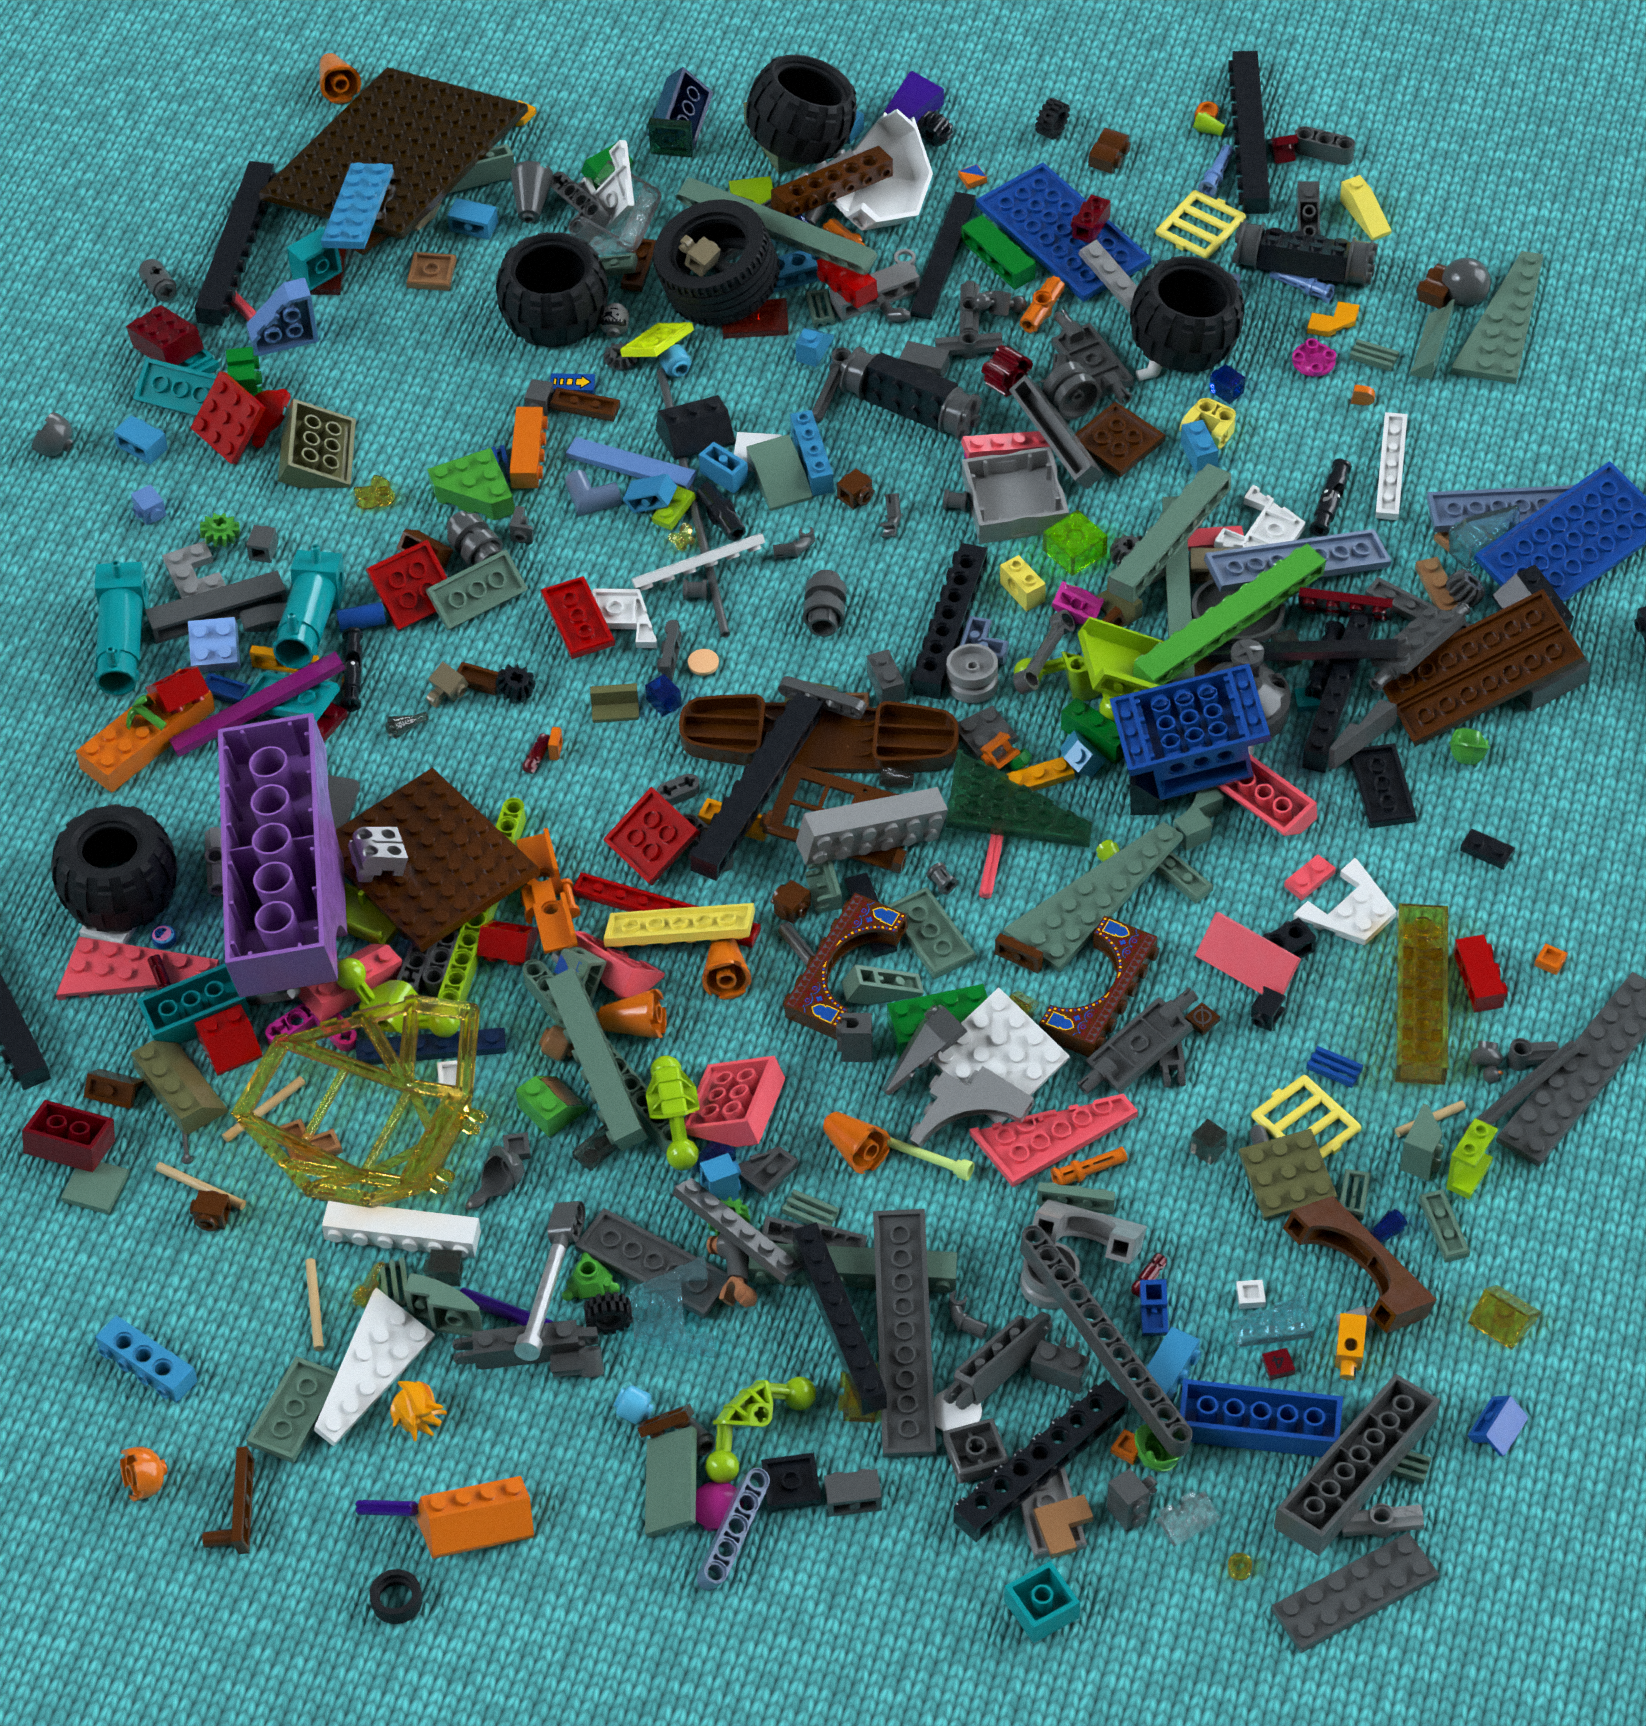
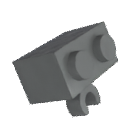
[1030,1336,1090,1394]
[1107,1468,1157,1532]

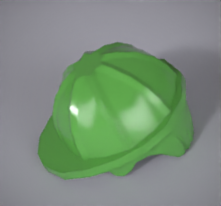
[1449,728,1490,765]
[1134,1424,1182,1472]

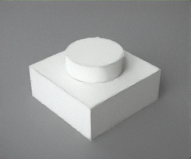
[1236,1280,1266,1309]

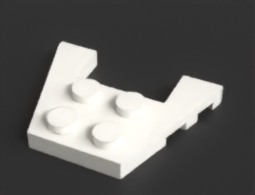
[578,140,635,230]
[1214,485,1306,549]
[592,589,657,648]
[1293,858,1397,946]

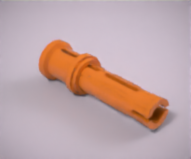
[1050,1146,1128,1185]

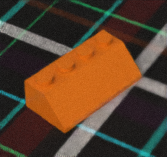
[416,1476,534,1559]

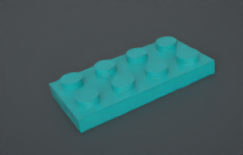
[133,357,217,417]
[241,671,340,722]

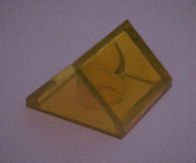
[1468,1285,1541,1350]

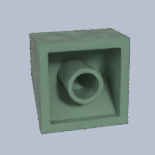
[1400,1103,1444,1181]

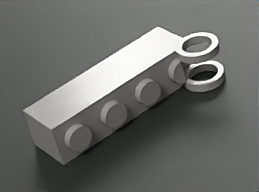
[830,249,920,321]

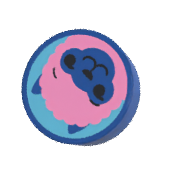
[151,925,177,949]

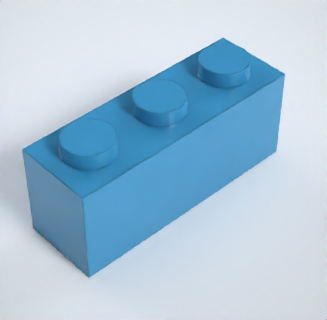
[1145,1327,1202,1403]

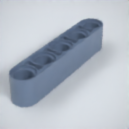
[697,1468,770,1591]

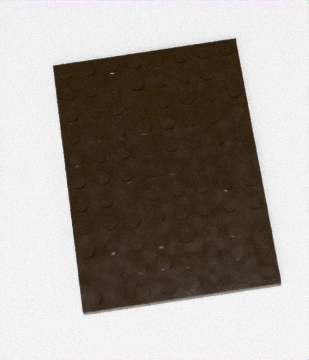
[259,67,528,240]

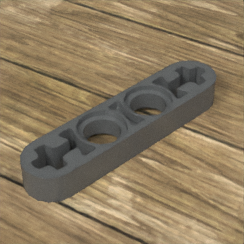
[778,676,867,719]

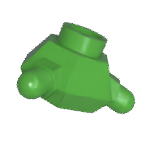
[562,1252,620,1301]

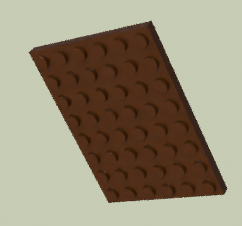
[336,767,540,952]

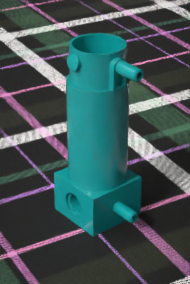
[272,544,346,669]
[94,560,149,695]

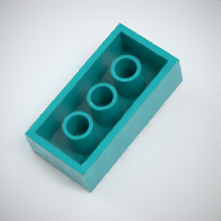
[137,963,251,1044]

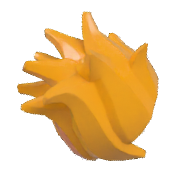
[390,1381,447,1441]

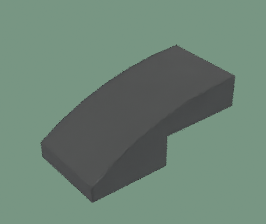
[240,603,286,632]

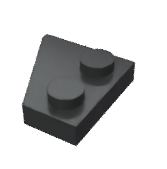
[738,1146,799,1198]

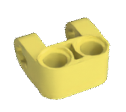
[1180,398,1236,449]

